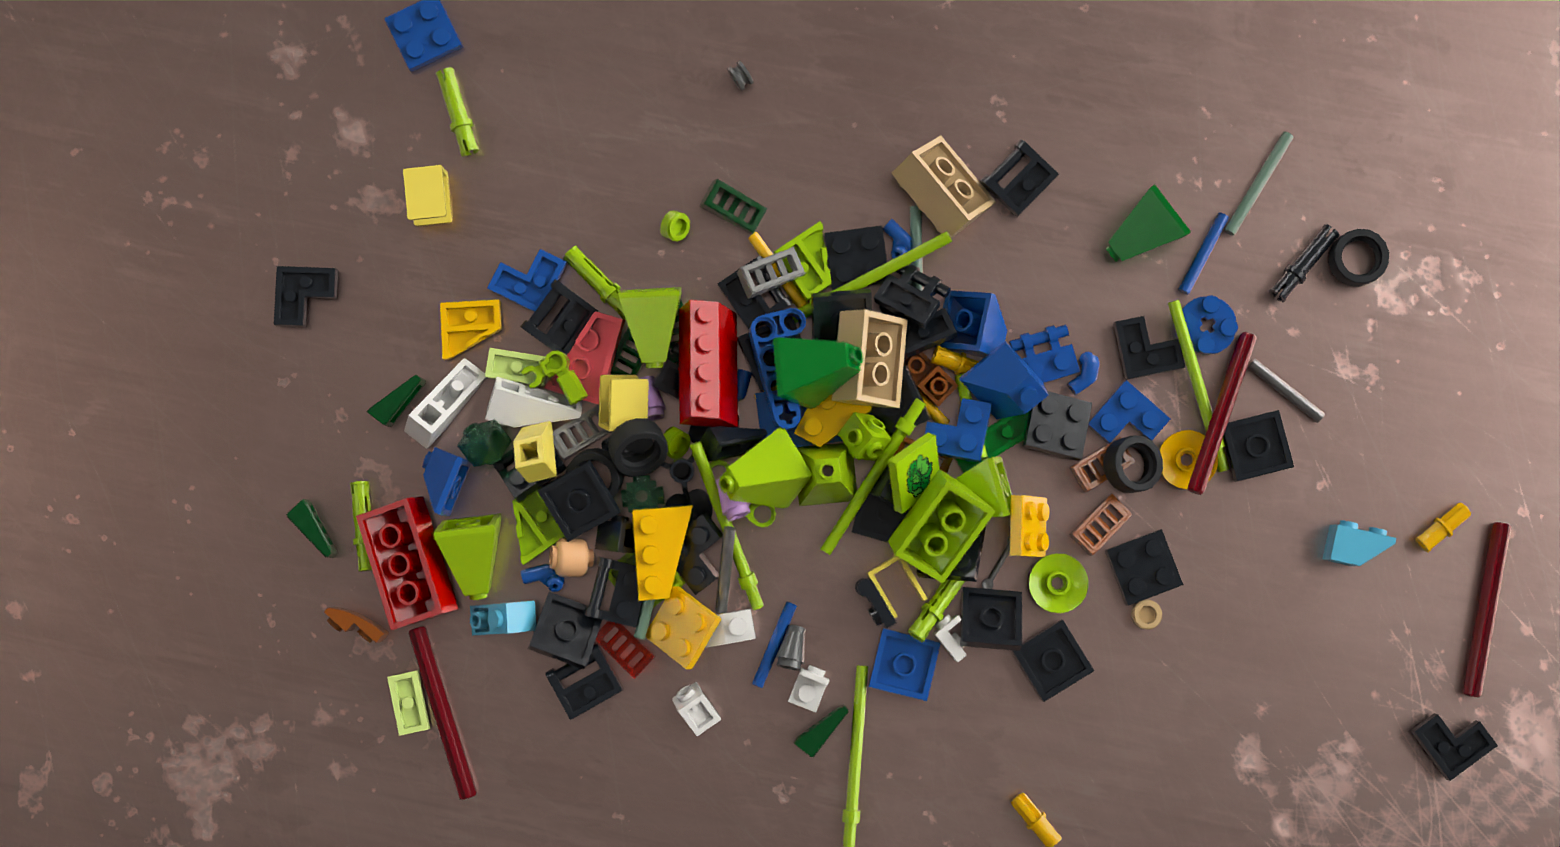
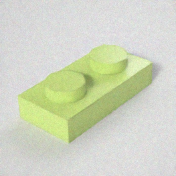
[485,348,546,387]
[387,670,431,736]

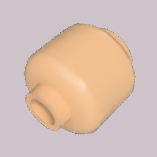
[549,538,594,577]

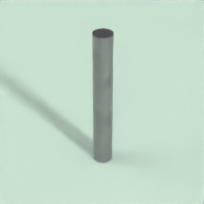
[1248,359,1325,423]
[715,526,736,613]

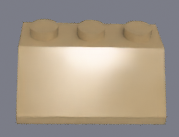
[891,136,996,238]
[832,310,907,408]

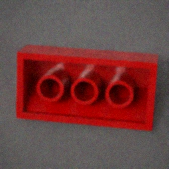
[679,299,738,427]
[356,496,458,631]

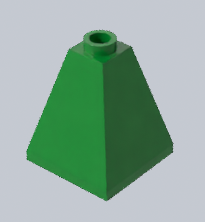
[1106,184,1191,262]
[773,337,863,409]

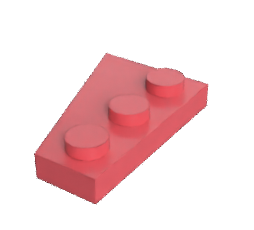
[544,311,625,405]

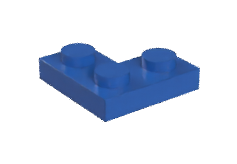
[487,249,567,312]
[1088,380,1171,444]
[924,398,992,463]

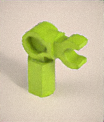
[521,351,588,405]

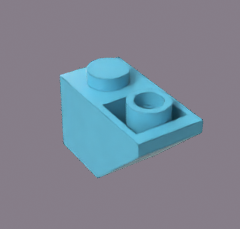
[1322,520,1396,566]
[470,601,537,636]

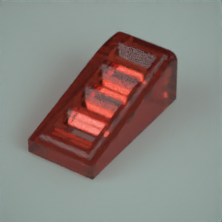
[595,621,656,679]

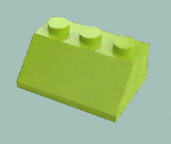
[888,469,996,583]

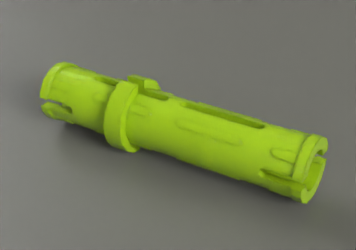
[436,68,479,156]
[563,246,626,320]
[350,481,372,572]
[908,580,965,642]

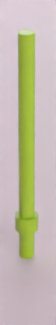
[793,231,953,323]
[1168,300,1230,472]
[820,398,926,555]
[689,441,764,610]
[842,665,868,847]

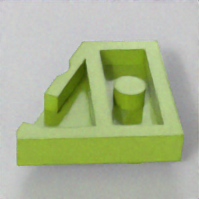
[773,221,832,302]
[512,490,565,565]

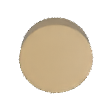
[1131,600,1162,630]

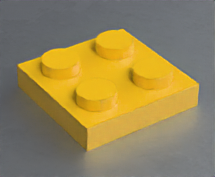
[1010,495,1050,557]
[646,586,721,669]

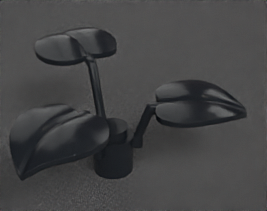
[601,415,740,525]

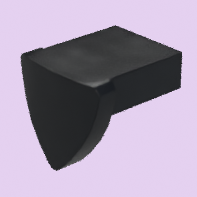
[870,464,894,508]

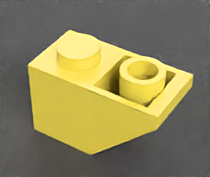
[513,421,557,483]

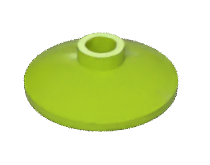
[1029,553,1088,613]

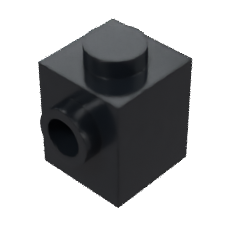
[595,516,635,554]

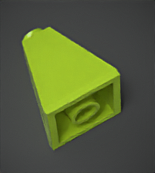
[618,287,682,368]
[719,427,813,509]
[796,443,857,506]
[955,456,1012,517]
[434,513,502,600]

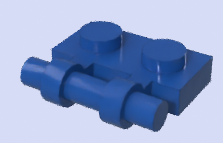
[1009,324,1081,383]

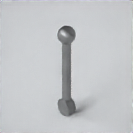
[982,536,1010,589]

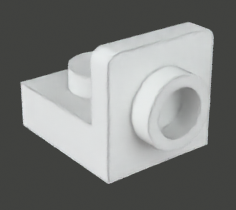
[933,614,967,662]
[788,665,829,713]
[672,682,721,736]

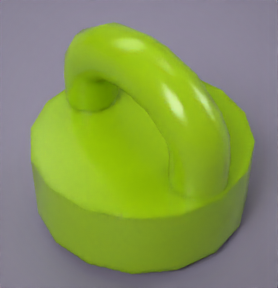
[660,210,690,241]
[663,426,690,459]

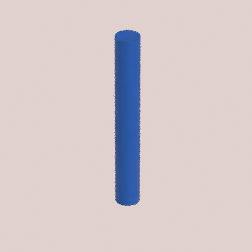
[1178,212,1229,295]
[752,601,797,688]

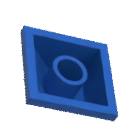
[935,290,1007,358]
[959,341,1049,419]
[422,447,472,516]

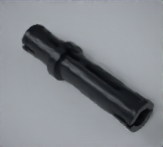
[1269,224,1340,302]

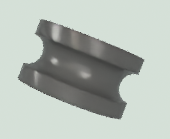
[727,61,754,91]

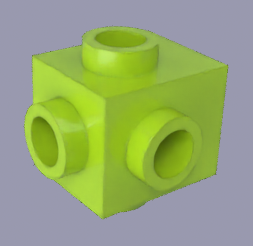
[838,412,892,461]

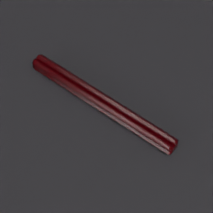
[1187,332,1257,495]
[1463,522,1511,698]
[408,626,477,800]

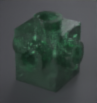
[457,419,512,467]
[621,475,665,514]

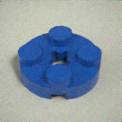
[1182,295,1238,355]

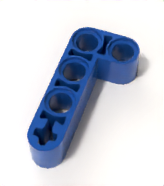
[748,308,806,431]

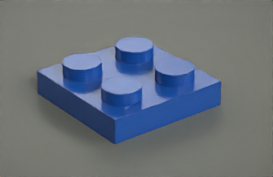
[384,0,463,72]
[868,628,941,701]

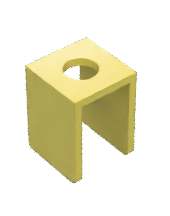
[403,165,452,226]
[598,374,649,432]
[866,555,928,618]

